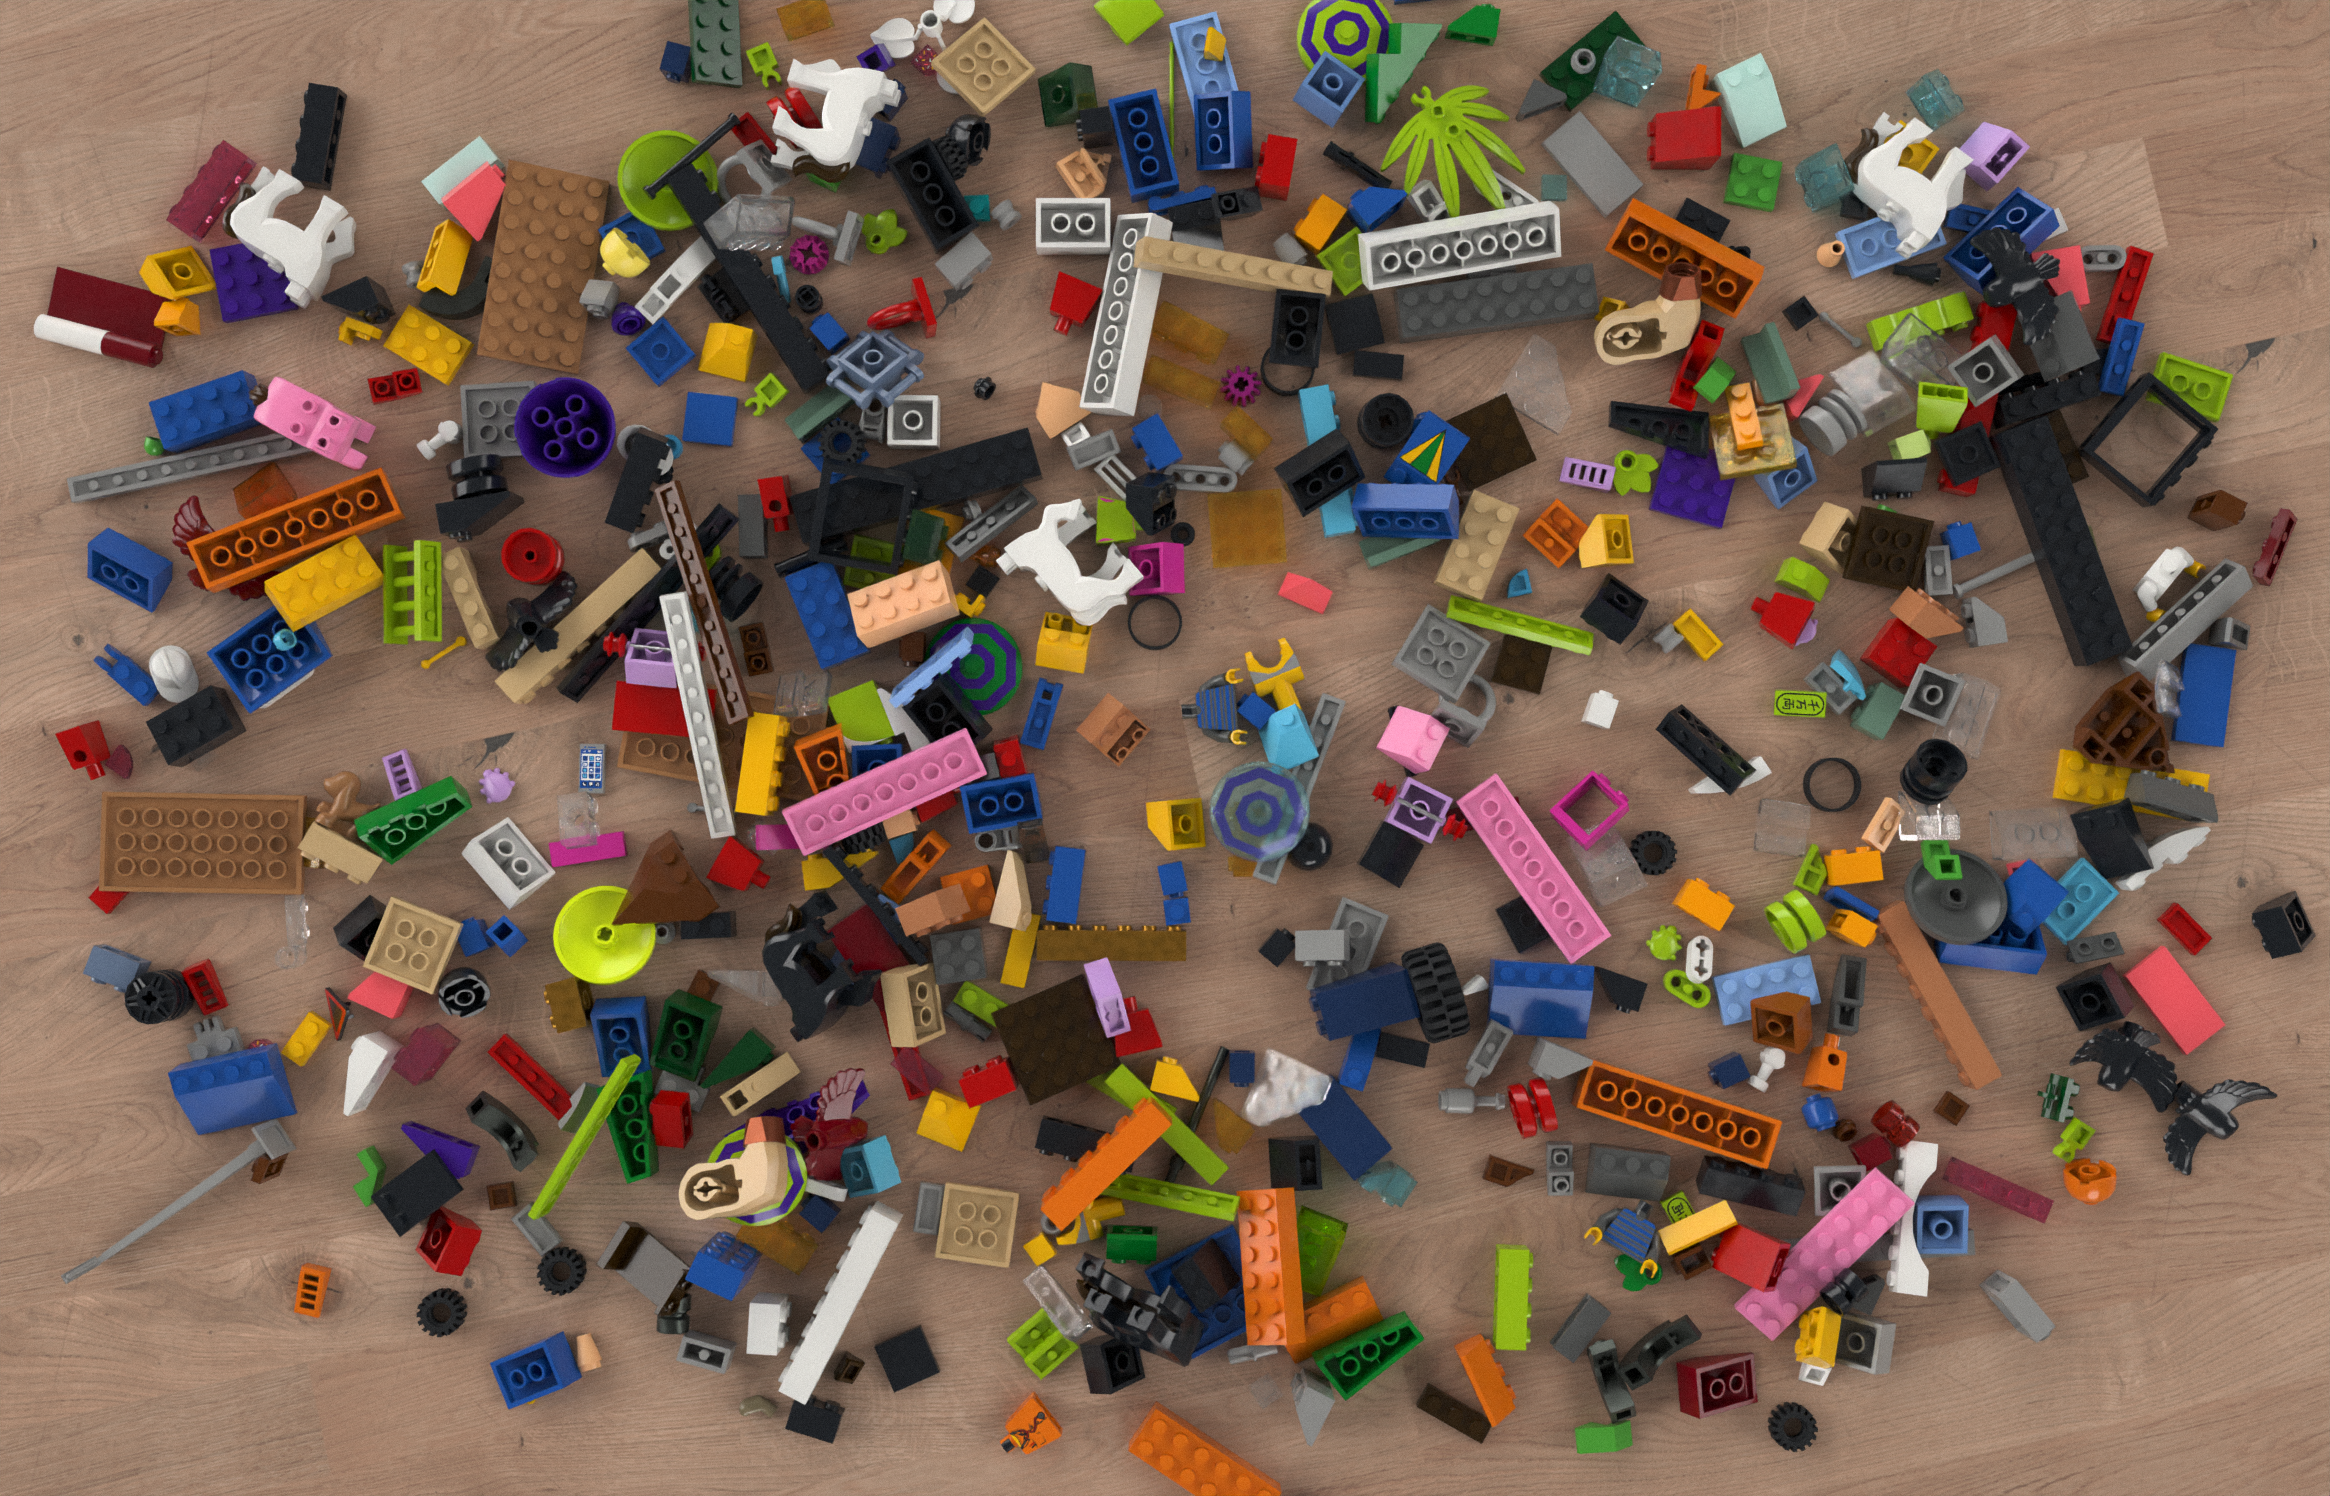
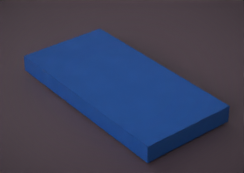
[2171,643,2236,748]

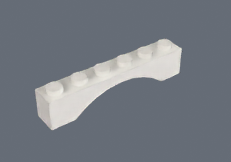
[1886,1140,1938,1297]

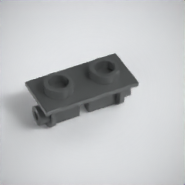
[2066,932,2125,964]

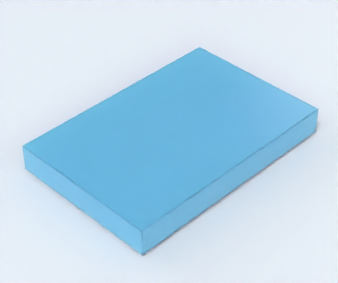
[2042,858,2119,945]

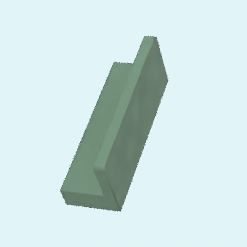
[1740,322,1801,405]
[785,378,856,443]
[1359,537,1440,569]

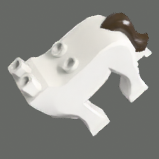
[770,59,901,183]
[1842,112,1974,259]
[222,166,356,309]

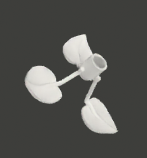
[870,0,975,95]

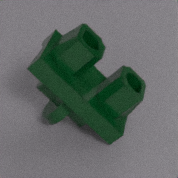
[2037,1073,2080,1123]

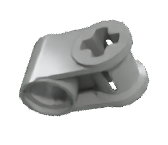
[859,397,888,443]
[975,825,1023,852]

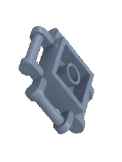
[826,329,924,409]

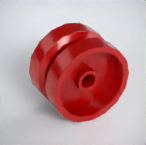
[766,87,823,150]
[501,528,565,586]
[1507,1077,1558,1139]

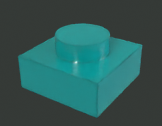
[964,194,991,222]

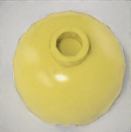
[600,227,650,278]

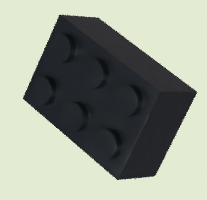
[902,672,993,745]
[146,685,247,767]

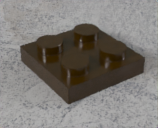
[1491,634,1552,695]

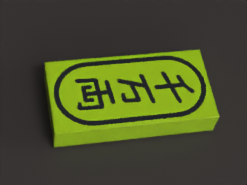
[1774,689,1827,718]
[1659,1190,1695,1224]

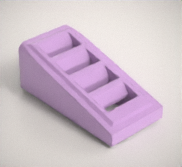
[1559,457,1616,493]
[382,749,422,801]

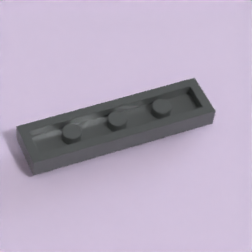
[945,484,1038,563]

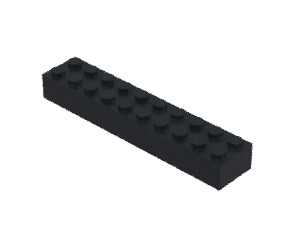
[1989,415,2133,666]
[789,427,1043,547]

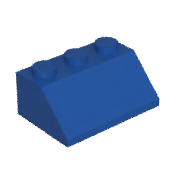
[1194,91,1253,171]
[87,528,173,613]
[960,773,1043,834]

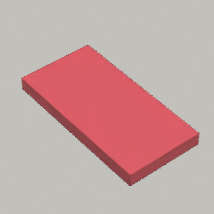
[2122,946,2225,1055]

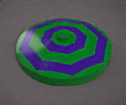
[925,618,1023,716]

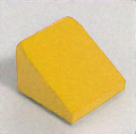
[1204,27,1226,62]
[1594,296,1630,322]
[1023,1231,1057,1266]

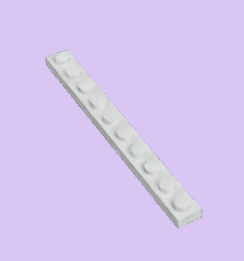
[659,591,738,839]

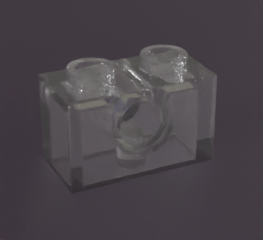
[557,791,600,849]

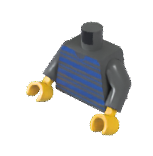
[1181,668,1247,745]
[1584,1200,1661,1278]

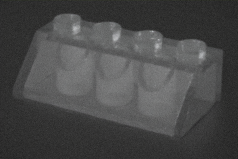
[703,194,795,251]

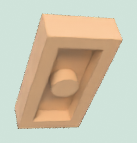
[1861,797,1908,853]

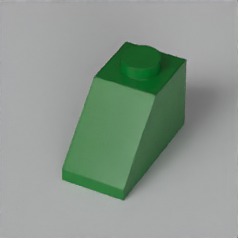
[1445,4,1501,46]

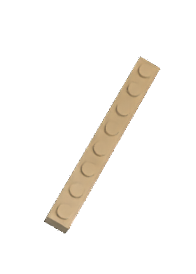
[1133,236,1333,298]
[495,548,662,704]

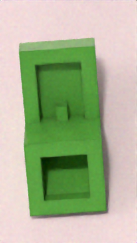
[1693,356,1736,403]
[1920,840,1963,880]
[353,1145,387,1207]
[1575,1420,1633,1454]

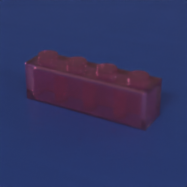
[166,140,257,243]
[1942,1156,2054,1224]

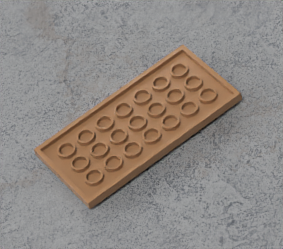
[477,159,610,375]
[617,683,830,801]
[99,792,307,895]

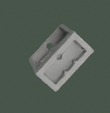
[1979,1270,2056,1343]

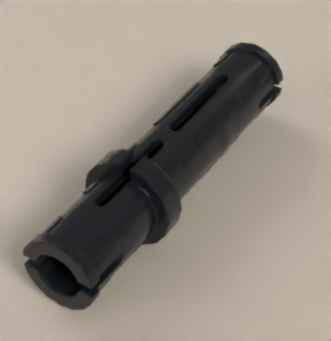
[1323,141,1393,188]
[774,536,849,578]

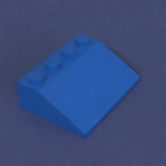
[206,605,333,714]
[1487,959,1594,1039]
[168,1043,297,1135]

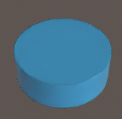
[664,434,683,460]

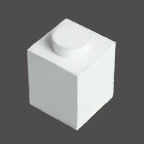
[1581,690,1619,730]

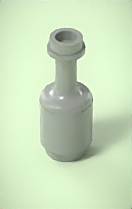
[1438,1088,1505,1114]

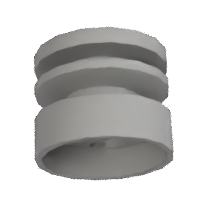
[1798,389,1867,456]

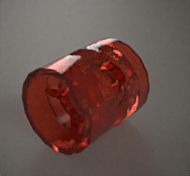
[1871,1100,1920,1148]

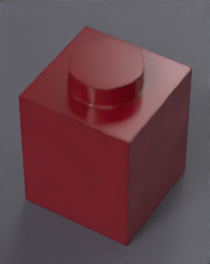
[1848,1132,1893,1172]

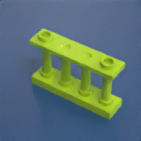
[383,540,442,645]

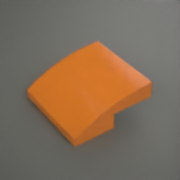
[1523,498,1589,569]

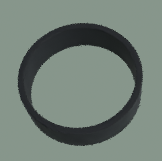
[1260,347,1315,396]
[1128,595,1182,650]
[1803,758,1861,812]

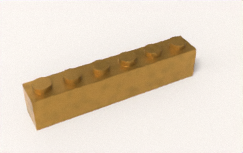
[1037,925,1186,961]

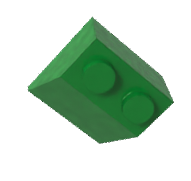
[1106,1224,1158,1265]

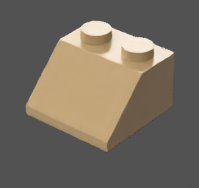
[1799,502,1857,574]

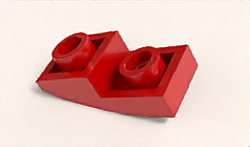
[367,368,423,405]

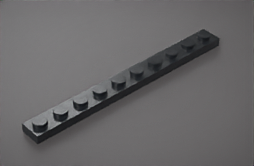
[556,503,740,703]

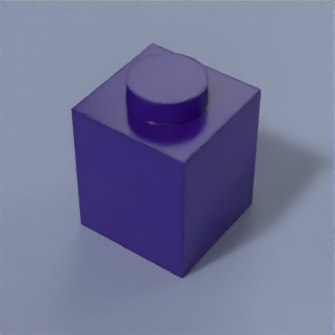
[856,43,896,72]

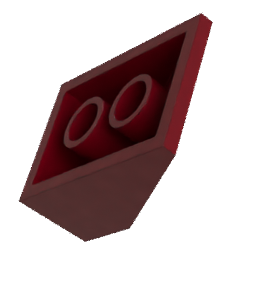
[1676,1352,1758,1419]

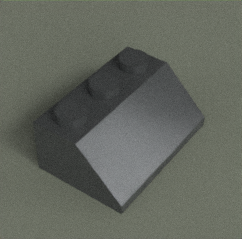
[2017,290,2100,382]
[2124,770,2218,823]
[1585,1143,1671,1202]

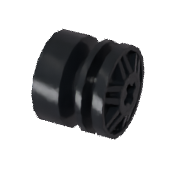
[1357,393,1414,449]
[709,556,764,622]
[1900,739,1967,805]
[124,969,195,1025]

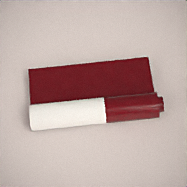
[34,267,172,368]

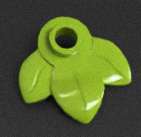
[861,209,908,255]
[1613,450,1658,496]

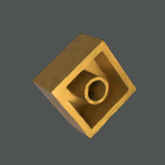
[544,977,595,1034]

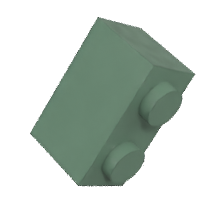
[1850,682,1905,741]

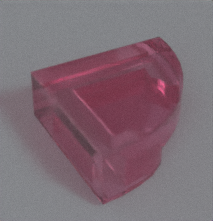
[105,744,133,779]

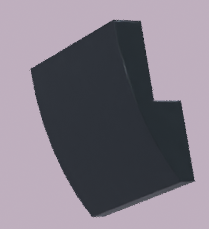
[1325,293,1385,355]

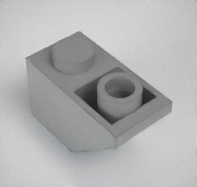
[579,279,620,319]
[1961,597,2008,648]

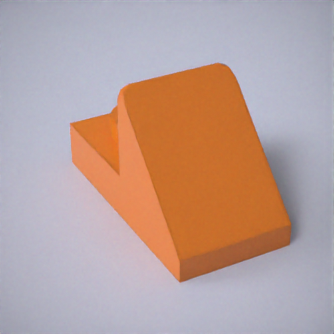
[1685,64,1722,110]

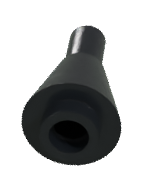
[1893,262,1941,287]

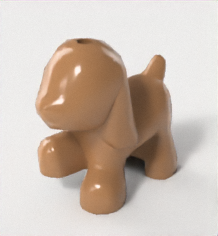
[315,771,381,843]

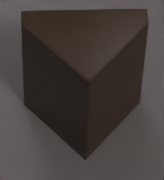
[834,1351,865,1384]

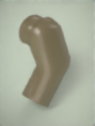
[739,1395,778,1418]

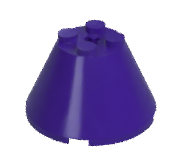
[514,377,616,478]

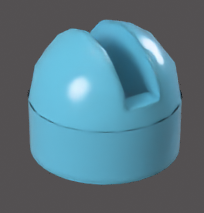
[273,629,297,651]

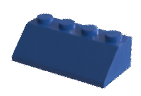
[1943,187,2060,295]
[1351,483,1459,539]
[1934,914,2047,975]

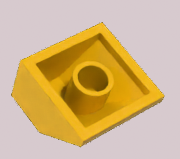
[139,246,217,300]
[698,323,758,383]
[1579,514,1634,568]
[1146,798,1206,851]
[917,1087,981,1152]

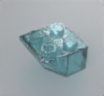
[1593,36,1662,108]
[1357,1160,1418,1207]

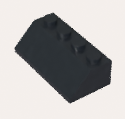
[886,137,979,254]

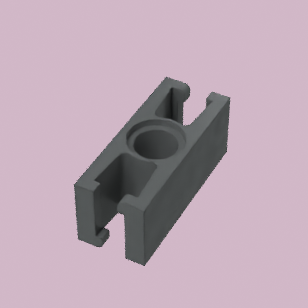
[738,494,768,559]
[1550,1293,1611,1363]

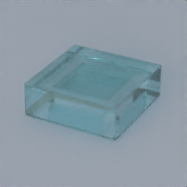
[1541,174,1567,201]

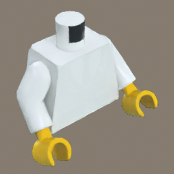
[2133,547,2206,623]

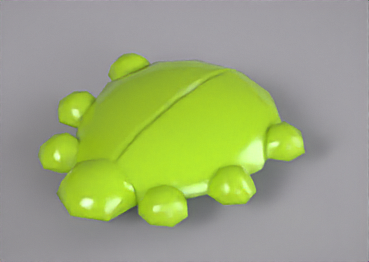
[1646,925,1682,961]

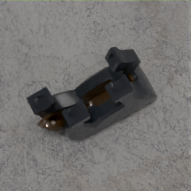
[762,890,882,1042]
[1076,1252,1205,1367]

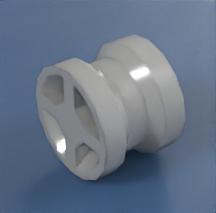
[991,199,1022,231]
[402,260,424,289]
[1652,623,1684,654]

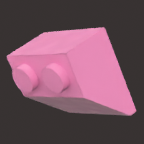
[1376,706,1450,774]

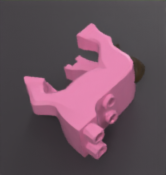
[248,377,376,471]

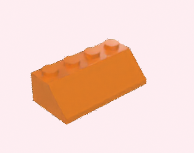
[1285,1275,1384,1364]

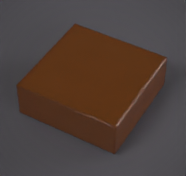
[1933,1091,1970,1126]
[486,1181,517,1211]

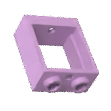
[1084,957,1131,1038]

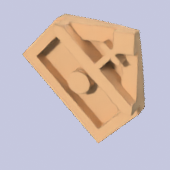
[1055,148,1112,198]
[1035,382,1091,439]

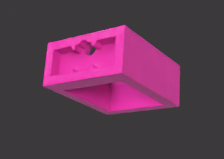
[1549,770,1630,851]

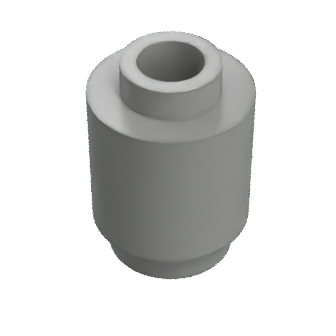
[1273,233,1308,266]
[1218,439,1254,476]

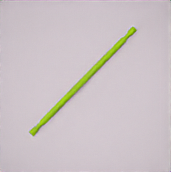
[1169,42,1174,159]

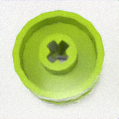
[1764,889,1826,954]

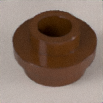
[1832,1119,1857,1142]

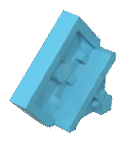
[1830,649,1866,701]

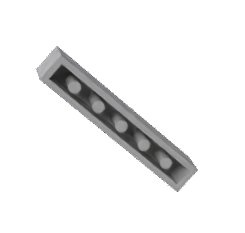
[2117,558,2253,681]

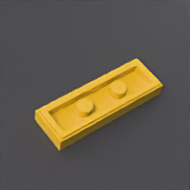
[1000,913,1041,988]
[1658,1200,1738,1256]

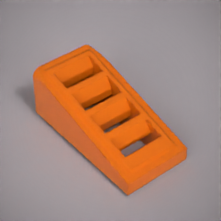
[294,1263,332,1318]

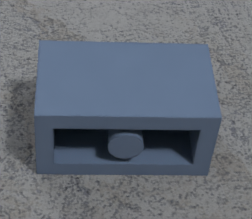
[83,944,151,993]

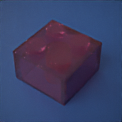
[391,1023,461,1086]

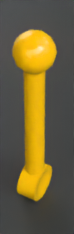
[421,636,467,669]

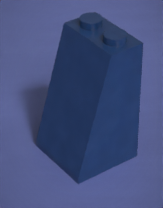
[1309,962,1421,1041]
[1293,1073,1393,1181]

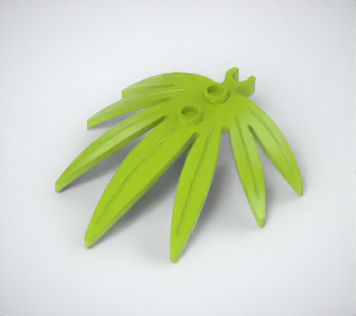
[1380,85,1525,218]

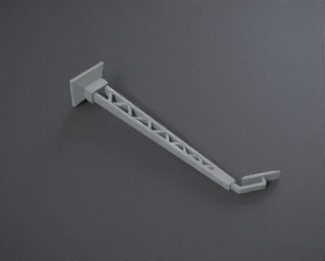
[61,1119,297,1284]

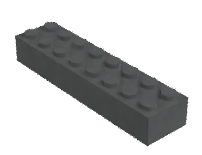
[1394,263,1599,344]

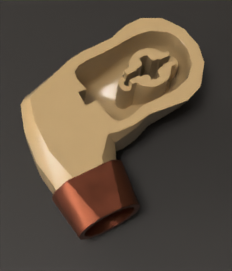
[1593,262,1702,365]
[679,1116,788,1220]

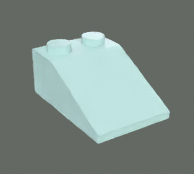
[1710,53,1787,149]

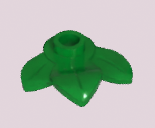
[1614,1254,1663,1292]

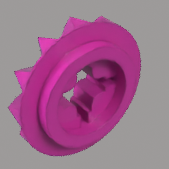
[789,234,829,275]

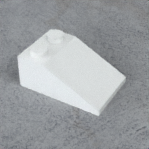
[343,1031,405,1116]

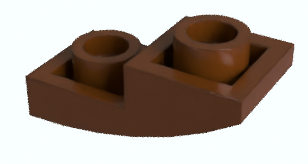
[738,621,774,677]

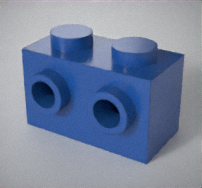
[1131,413,1183,473]

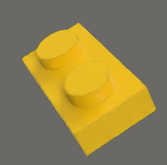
[281,1011,333,1067]

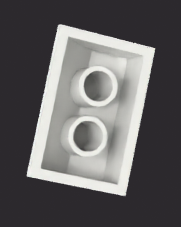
[461,817,556,910]

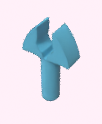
[771,255,791,303]

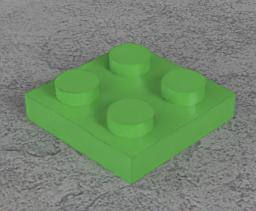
[1723,153,1783,212]

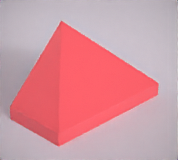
[1783,374,1824,422]
[1278,572,1333,615]

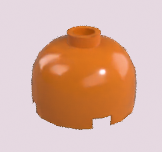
[2063,1158,2116,1205]

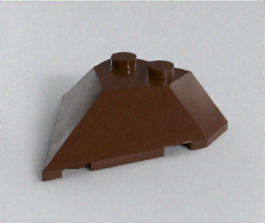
[2073,671,2175,774]
[612,830,720,926]

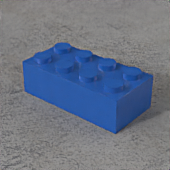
[1108,88,1179,203]
[148,370,262,454]
[784,562,871,671]
[685,1231,763,1301]

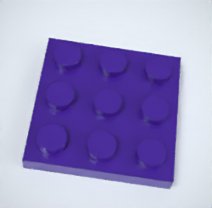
[209,243,299,324]
[1649,446,1741,529]

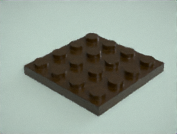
[991,974,1121,1106]

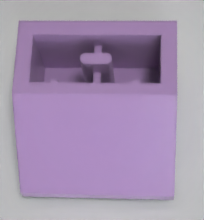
[1959,122,2030,192]

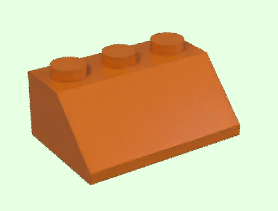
[1454,1333,1516,1427]

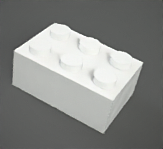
[1036,198,1111,255]

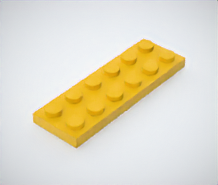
[2052,749,2210,822]

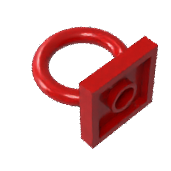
[867,276,937,339]

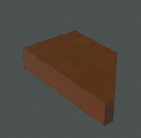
[1482,1155,1534,1187]

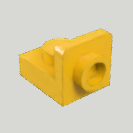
[338,316,383,345]
[955,592,986,618]

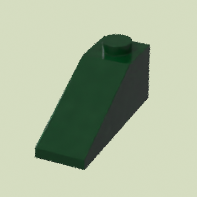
[700,1027,776,1089]

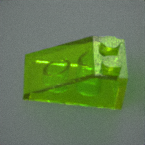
[1296,1205,1348,1297]

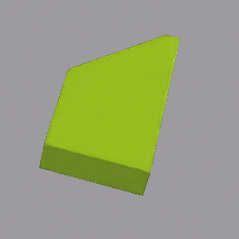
[1793,844,1828,896]

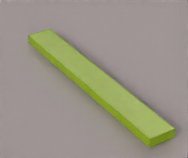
[528,1054,641,1220]

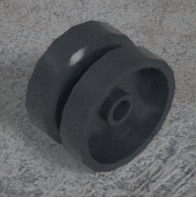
[446,454,509,501]

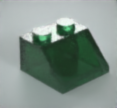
[1038,62,1098,127]
[902,509,949,567]

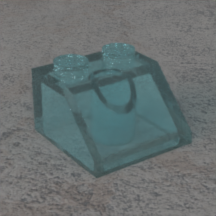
[1905,69,1965,133]
[1795,143,1855,213]

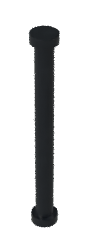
[643,112,741,200]

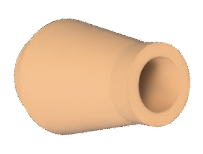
[1817,241,1845,267]
[576,1333,602,1373]

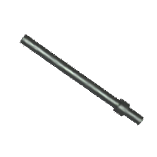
[1165,1046,1229,1183]

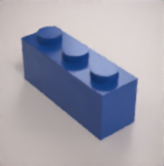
[1042,846,1086,924]

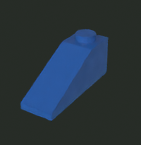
[1337,1027,1382,1092]

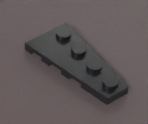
[1608,401,1709,459]

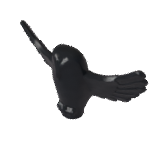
[1970,227,2060,345]
[485,571,578,672]
[2069,1021,2178,1113]
[2163,1079,2277,1176]

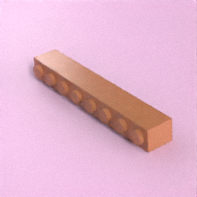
[1872,900,2003,1090]

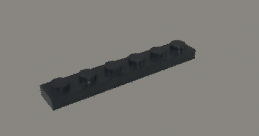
[823,843,929,966]

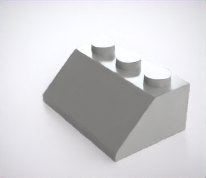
[1290,1368,1335,1447]

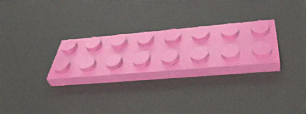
[782,728,987,856]
[1455,773,1611,964]
[1734,1167,1915,1341]

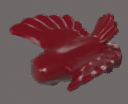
[172,495,282,601]
[790,1068,868,1181]

